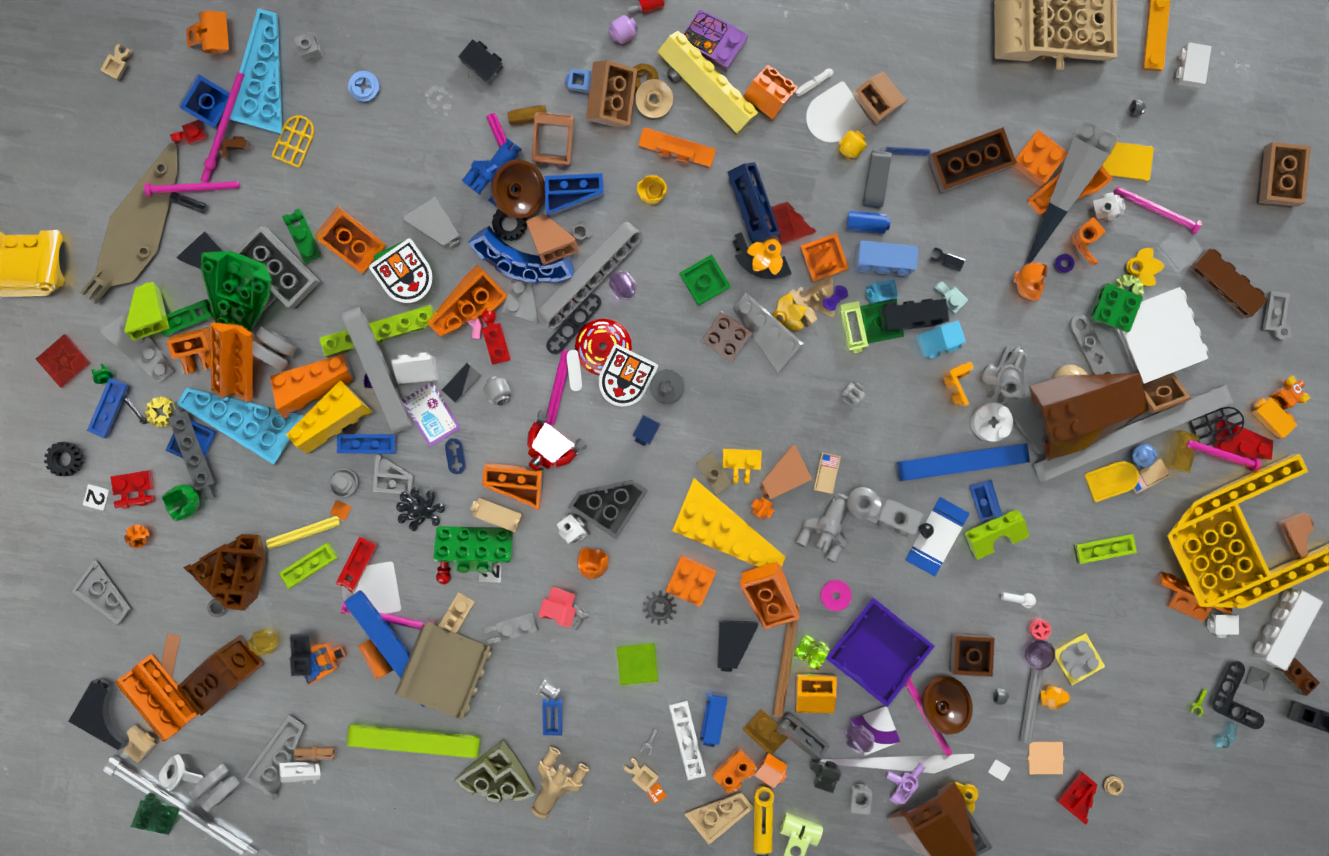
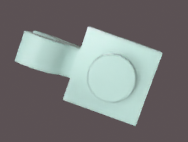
[935,281,968,314]

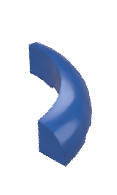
[468,226,573,283]

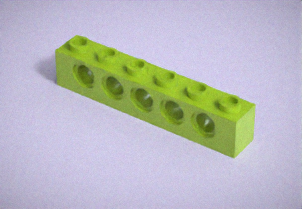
[319,305,435,357]

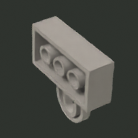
[236,226,321,311]

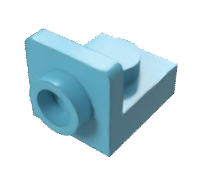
[866,280,899,304]

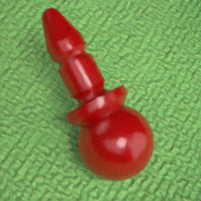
[436,562,451,585]

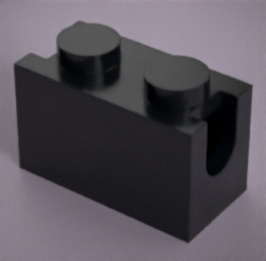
[458,39,504,85]

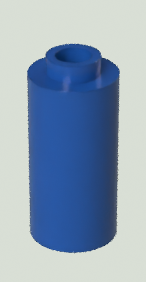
[846,210,891,234]

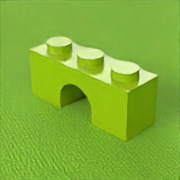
[965,509,1030,560]

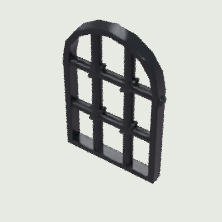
[1189,406,1244,446]

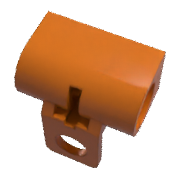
[186,11,229,55]
[1071,217,1106,266]

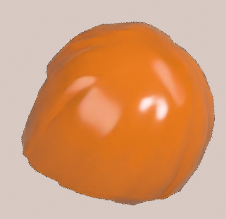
[577,548,609,580]

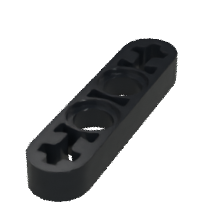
[546,294,602,355]

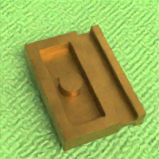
[743,709,788,755]

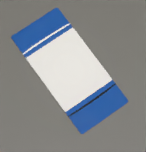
[906,497,970,576]

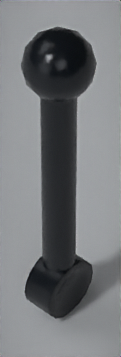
[123,394,147,425]

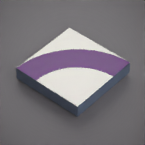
[850,705,901,755]

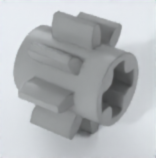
[842,382,866,406]

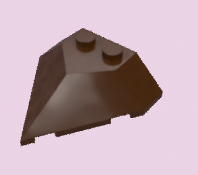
[183,534,266,611]

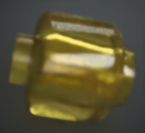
[248,629,278,656]

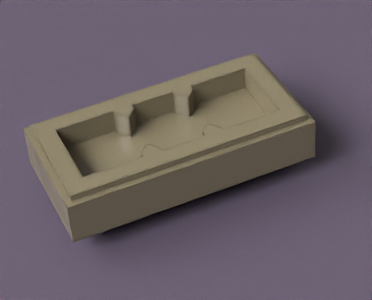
[696,453,733,495]

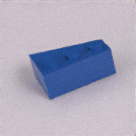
[544,173,604,217]

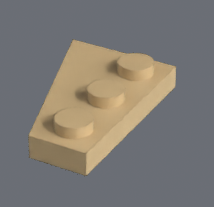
[684,792,754,844]

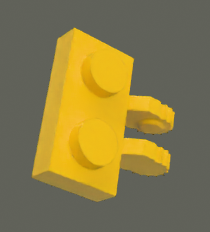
[722,449,762,484]

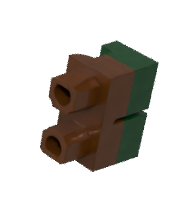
[1273,658,1320,696]

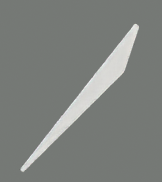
[821,754,974,773]

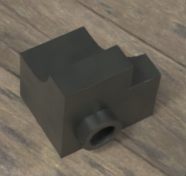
[809,759,841,793]

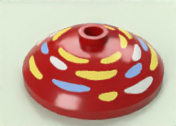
[575,319,632,376]

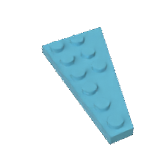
[229,8,283,135]
[177,388,304,465]

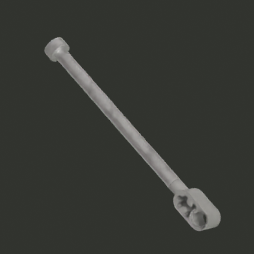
[103,755,275,856]

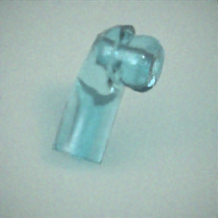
[1216,722,1237,748]

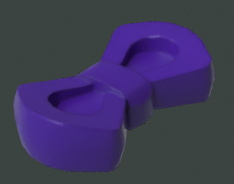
[822,285,848,311]

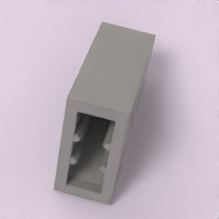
[403,197,462,248]

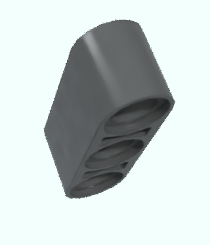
[863,150,892,207]

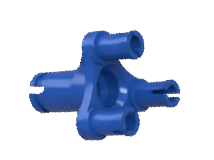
[462,138,522,208]

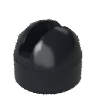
[918,523,934,540]

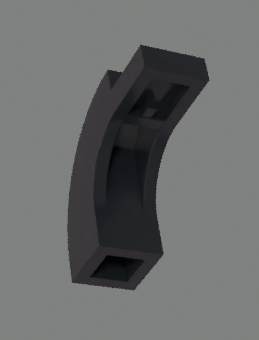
[732,232,792,281]

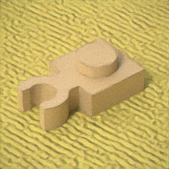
[100,44,131,81]
[624,758,659,792]

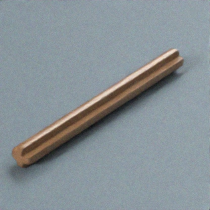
[773,604,800,718]

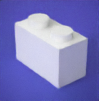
[1176,43,1212,88]

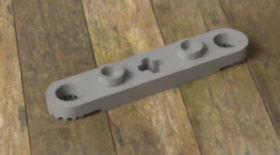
[1070,315,1116,375]

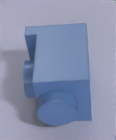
[565,68,592,94]

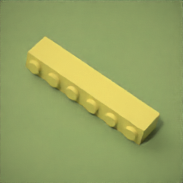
[657,31,758,133]

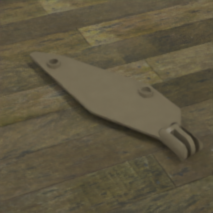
[80,143,178,304]

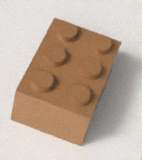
[586,60,637,127]
[1259,142,1311,207]

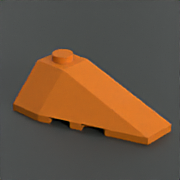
[1027,165,1113,215]
[427,265,508,337]

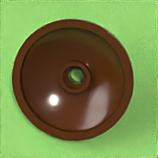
[491,160,545,218]
[922,676,973,735]

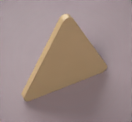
[800,276,835,318]

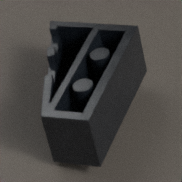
[879,299,950,332]

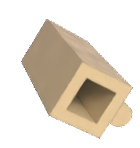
[470,497,523,532]

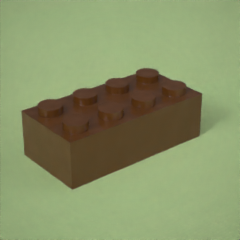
[928,127,1017,193]

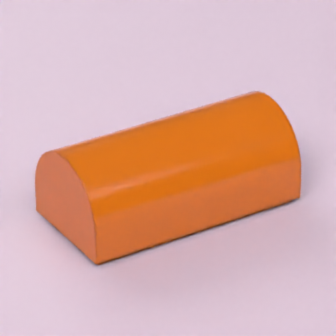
[358,639,393,680]

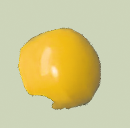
[637,175,667,204]

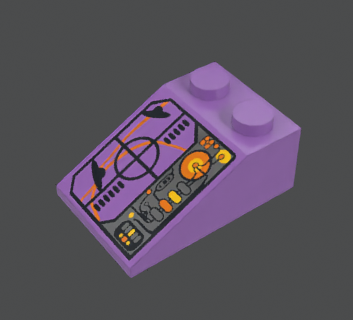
[683,9,748,73]

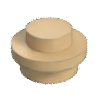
[1104,776,1124,796]

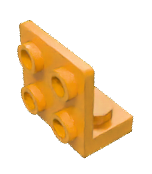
[943,361,974,407]

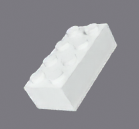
[1253,588,1323,671]

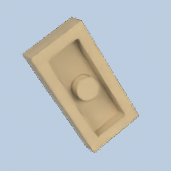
[788,288,817,327]
[439,592,475,634]

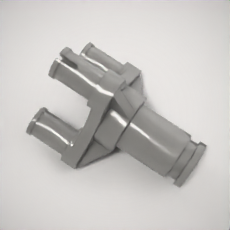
[983,346,1029,398]
[796,493,848,563]

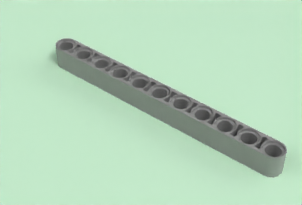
[1033,384,1233,482]

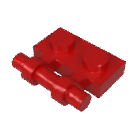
[110,470,154,509]

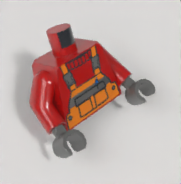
[527,409,587,471]

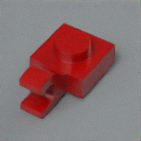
[170,119,208,145]

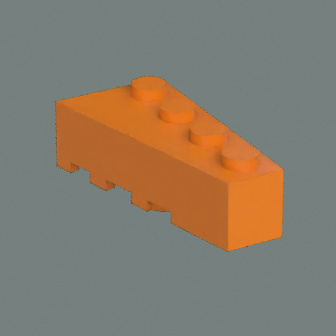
[270,354,354,419]

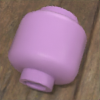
[608,15,638,44]

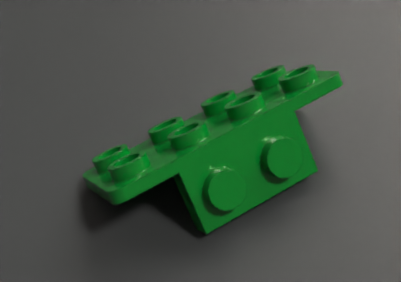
[433,526,513,573]

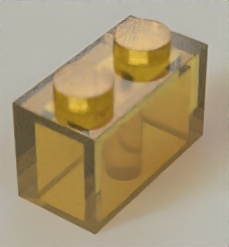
[1165,430,1200,473]

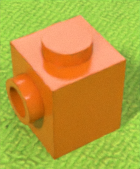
[755,753,788,788]

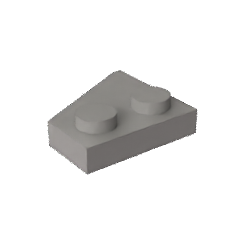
[502,278,538,323]
[372,455,413,495]

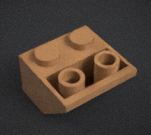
[853,71,906,125]

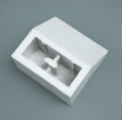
[392,352,438,385]

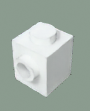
[1207,614,1239,638]

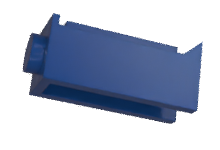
[700,693,728,747]

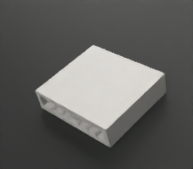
[1117,287,1209,384]

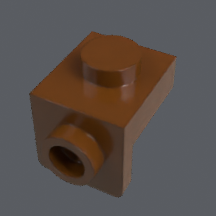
[220,136,250,161]

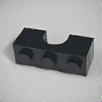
[1288,701,1329,733]

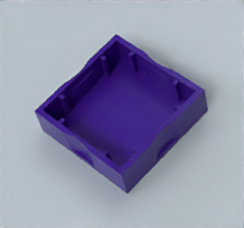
[826,598,935,707]

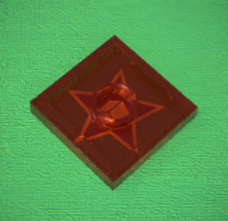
[36,334,91,388]

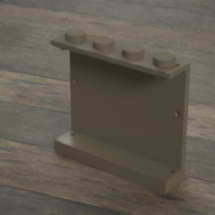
[395,621,492,720]

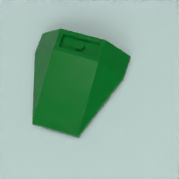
[201,251,271,333]

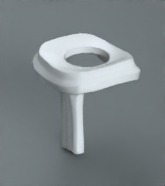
[159,754,203,791]

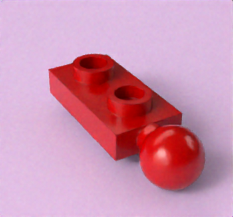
[481,309,511,365]

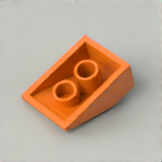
[314,206,386,274]
[740,562,799,630]

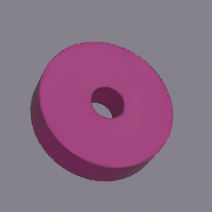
[820,580,852,611]

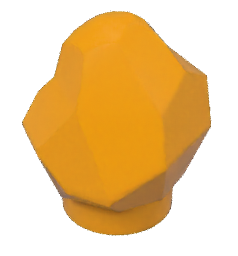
[1041,686,1070,710]

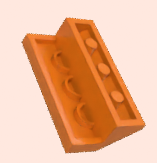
[210,323,253,402]
[115,654,199,742]

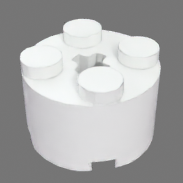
[970,403,1013,442]

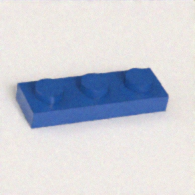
[87,378,129,438]
[337,434,396,454]

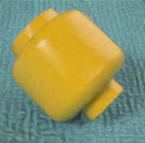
[839,130,867,159]

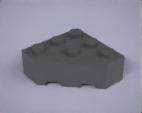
[568,480,648,539]

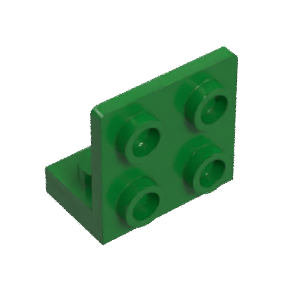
[1089,283,1143,332]

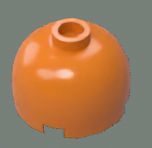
[1014,263,1048,302]

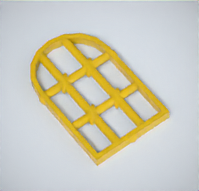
[271,115,314,168]

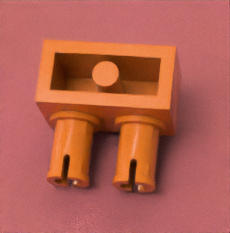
[166,327,211,374]

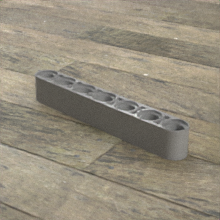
[537,222,643,329]
[342,306,413,434]

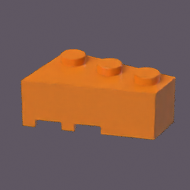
[482,463,544,510]

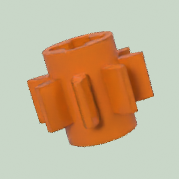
[751,497,775,520]
[124,524,150,548]

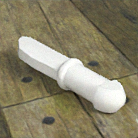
[796,69,833,97]

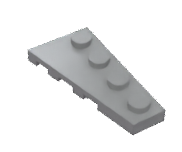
[99,310,176,383]

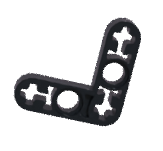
[1209,660,1265,729]

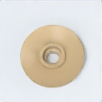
[635,79,673,118]

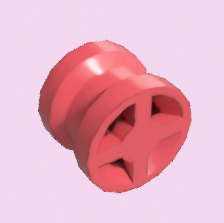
[1029,619,1051,640]

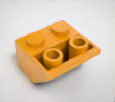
[795,674,837,713]

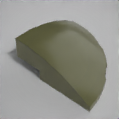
[455,741,535,803]

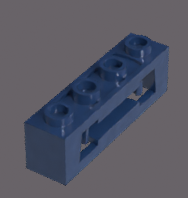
[727,162,780,244]

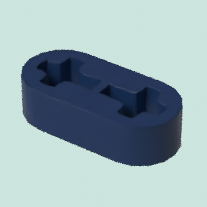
[445,438,466,474]

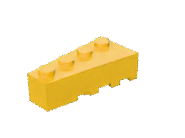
[286,380,373,454]

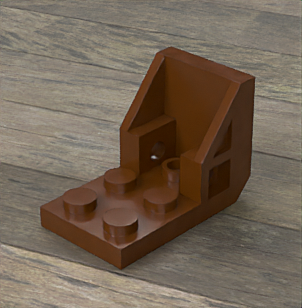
[177,635,264,716]

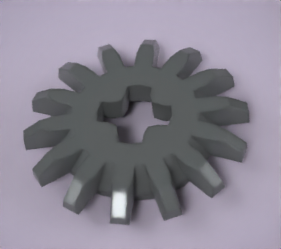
[643,591,677,625]

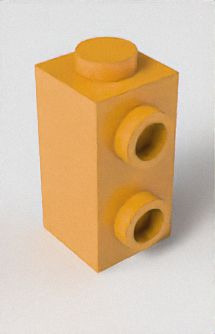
[1251,397,1297,439]

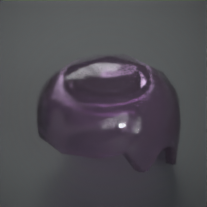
[1024,640,1055,670]

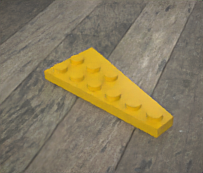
[672,478,786,568]

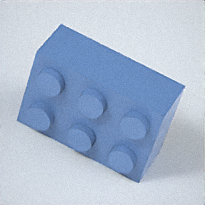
[854,241,919,277]

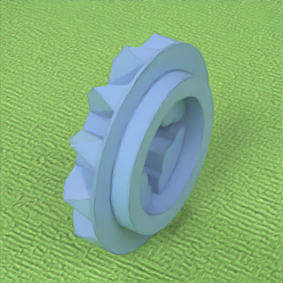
[348,71,379,102]

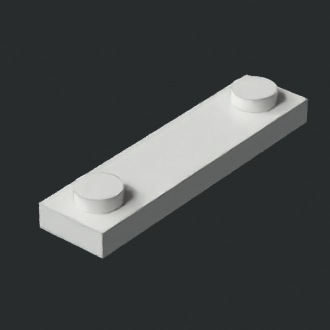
[669,700,706,781]

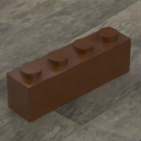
[1189,248,1268,318]

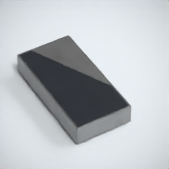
[441,362,482,403]

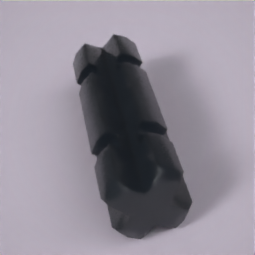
[169,192,207,214]

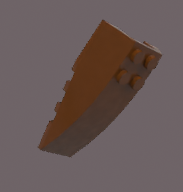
[1029,373,1149,461]

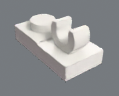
[279,761,321,784]

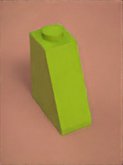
[124,282,169,341]

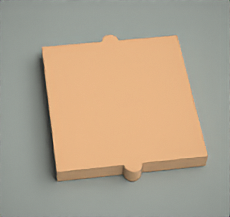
[1027,742,1065,774]

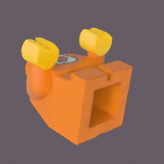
[1270,376,1311,410]

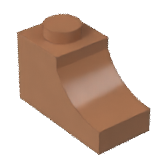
[1279,513,1314,558]

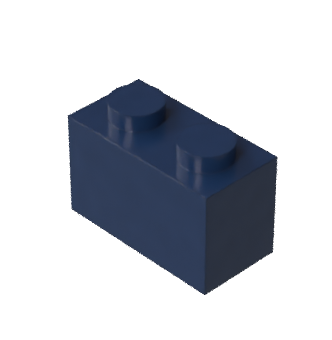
[632,415,660,446]

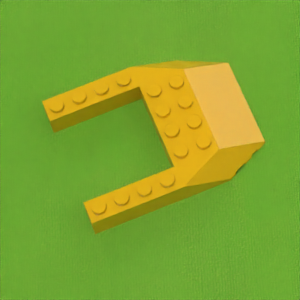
[1167,454,1329,608]

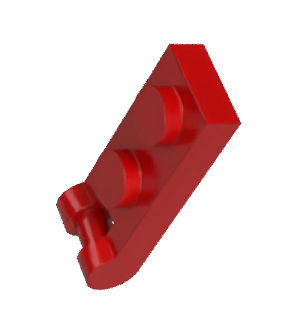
[336,537,378,593]

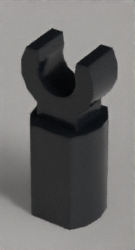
[929,248,965,271]

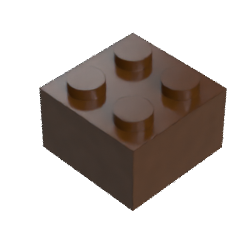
[950,634,995,677]

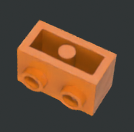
[712,747,756,794]

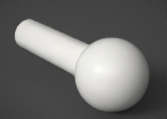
[1000,593,1036,609]

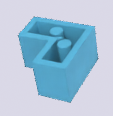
[916,320,966,359]

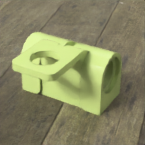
[779,812,823,856]

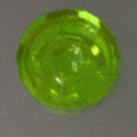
[794,635,830,670]

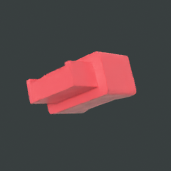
[538,587,576,627]

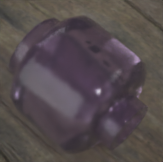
[609,270,637,299]
[845,725,874,754]

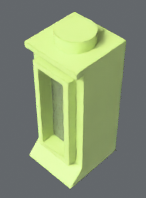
[838,301,869,354]

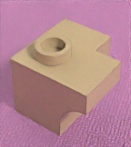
[124,724,158,764]

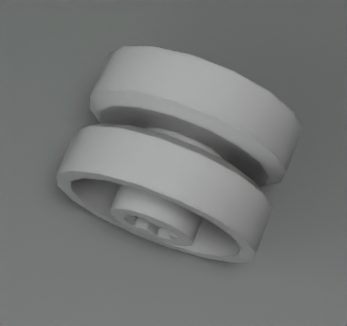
[253,326,297,371]
[189,763,240,813]

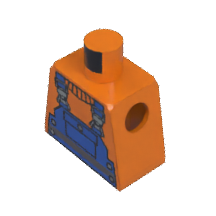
[305,643,345,685]

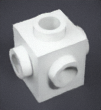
[1093,192,1125,221]
[557,513,590,544]

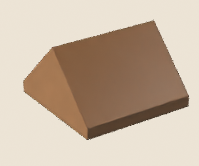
[1143,373,1191,414]

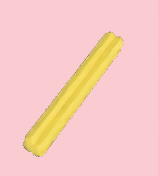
[266,516,340,549]

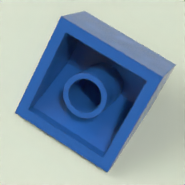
[178,73,230,128]

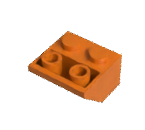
[743,65,798,119]

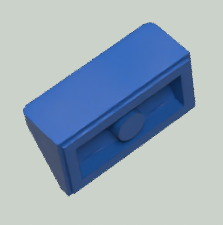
[970,479,1002,522]

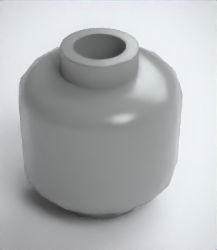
[483,376,511,406]

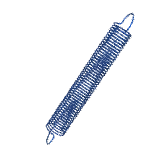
[880,146,933,156]

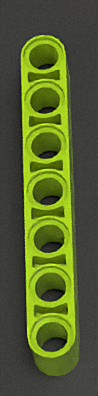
[346,725,480,758]

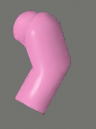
[468,317,483,340]

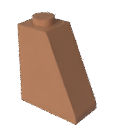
[526,214,579,266]
[760,445,812,500]

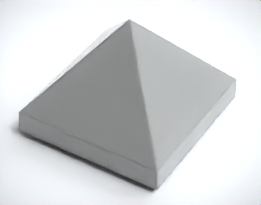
[1245,666,1270,691]

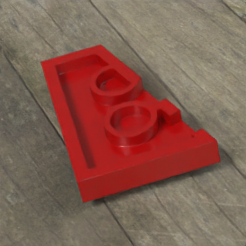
[1213,416,1274,460]

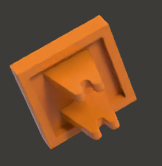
[800,233,849,282]

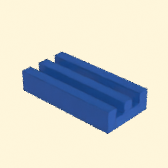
[542,699,563,736]

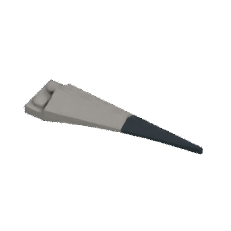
[1026,119,1120,264]

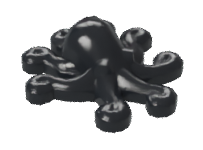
[396,487,445,531]

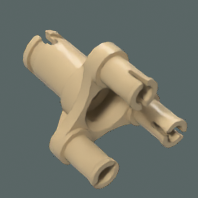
[530,747,589,819]

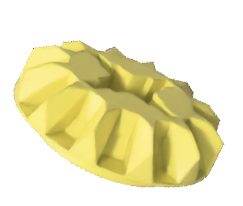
[145,397,176,427]

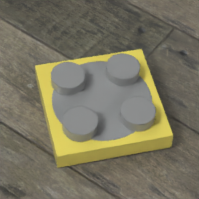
[1051,633,1105,685]

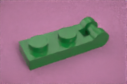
[282,208,323,265]
[161,299,214,337]

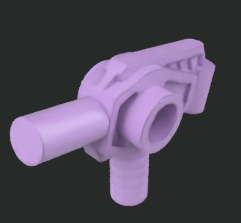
[886,763,925,805]

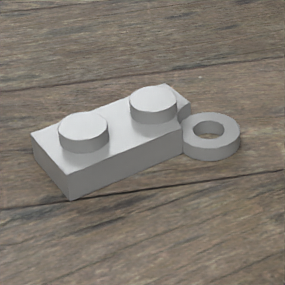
[1263,291,1292,340]

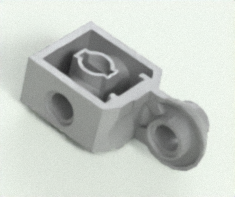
[847,487,924,537]

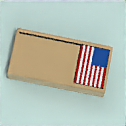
[813,453,841,494]
[1133,459,1170,494]

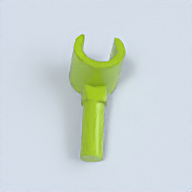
[1190,689,1208,716]

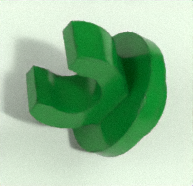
[92,363,113,384]

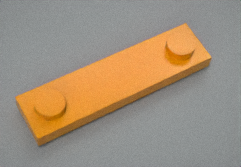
[1143,0,1170,71]

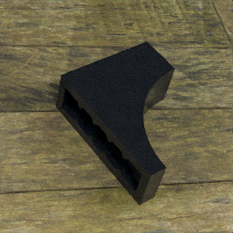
[68,678,128,750]

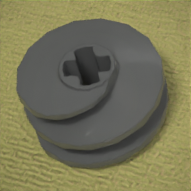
[650,369,684,404]

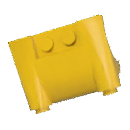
[0,230,64,297]

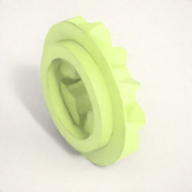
[1113,275,1144,296]

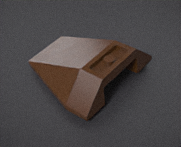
[887,781,977,856]

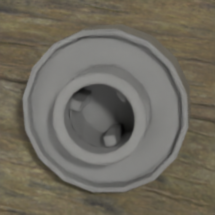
[329,469,358,497]

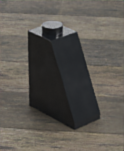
[176,231,225,269]
[717,620,758,672]

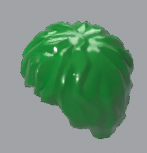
[162,484,200,522]

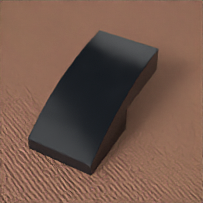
[290,633,312,676]

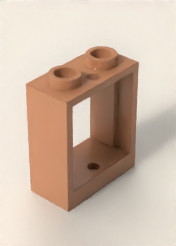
[532,112,575,167]

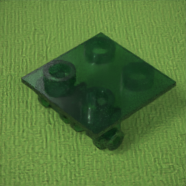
[130,793,180,835]

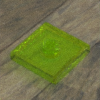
[616,643,659,685]

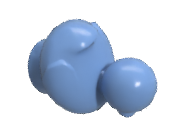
[1132,444,1158,467]

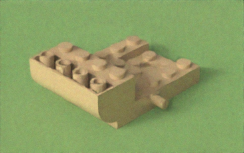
[994,0,1117,70]

